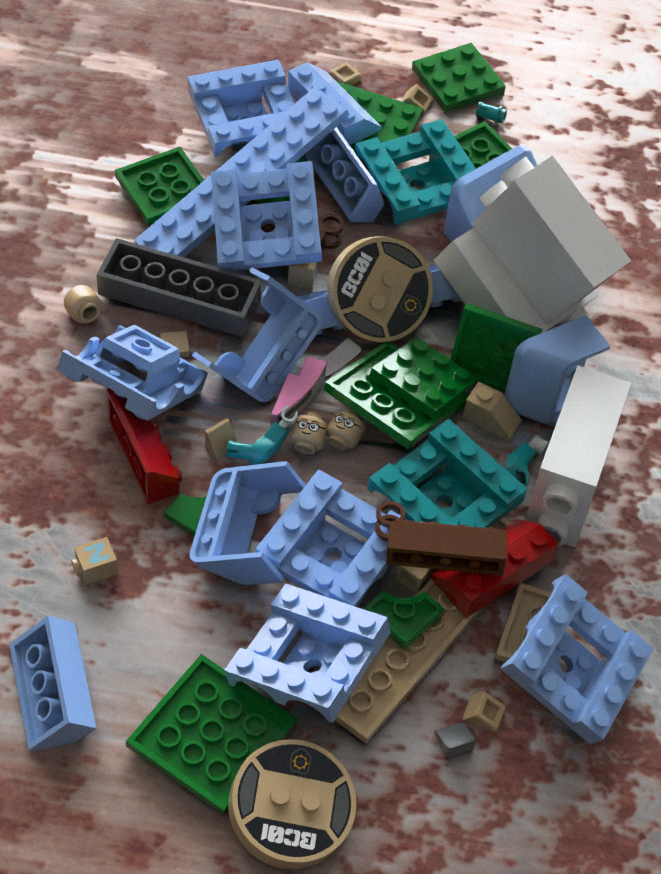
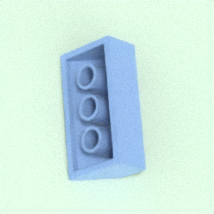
[287,62,381,146]
[305,127,384,223]
[9,616,96,751]

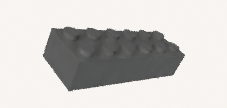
[96,238,262,338]

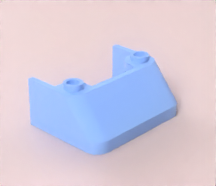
[443,144,538,241]
[192,268,322,402]
[504,315,610,426]
[190,461,306,585]

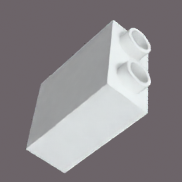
[471,155,631,325]
[434,228,600,333]
[525,365,631,548]

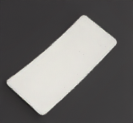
[320,338,362,376]

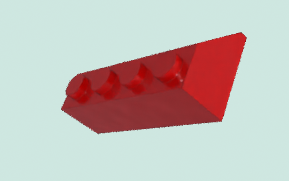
[106,388,182,504]
[430,519,559,619]

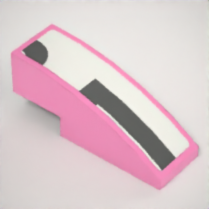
[271,356,327,426]

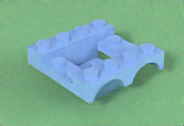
[188,60,295,157]
[211,161,322,271]
[57,325,208,421]
[256,469,406,607]
[500,574,654,745]
[225,584,391,723]

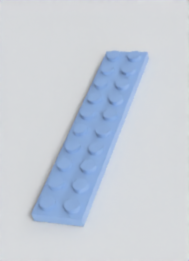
[134,87,350,257]

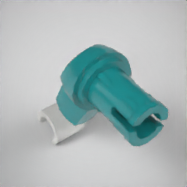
[226,406,298,465]
[505,435,548,487]

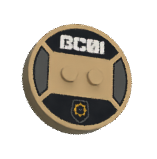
[327,236,433,342]
[228,739,356,869]

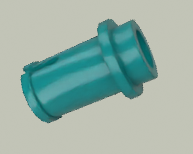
[476,102,507,125]

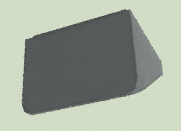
[435,722,476,758]

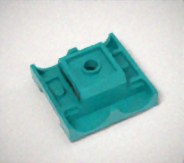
[355,119,476,224]
[367,419,527,528]

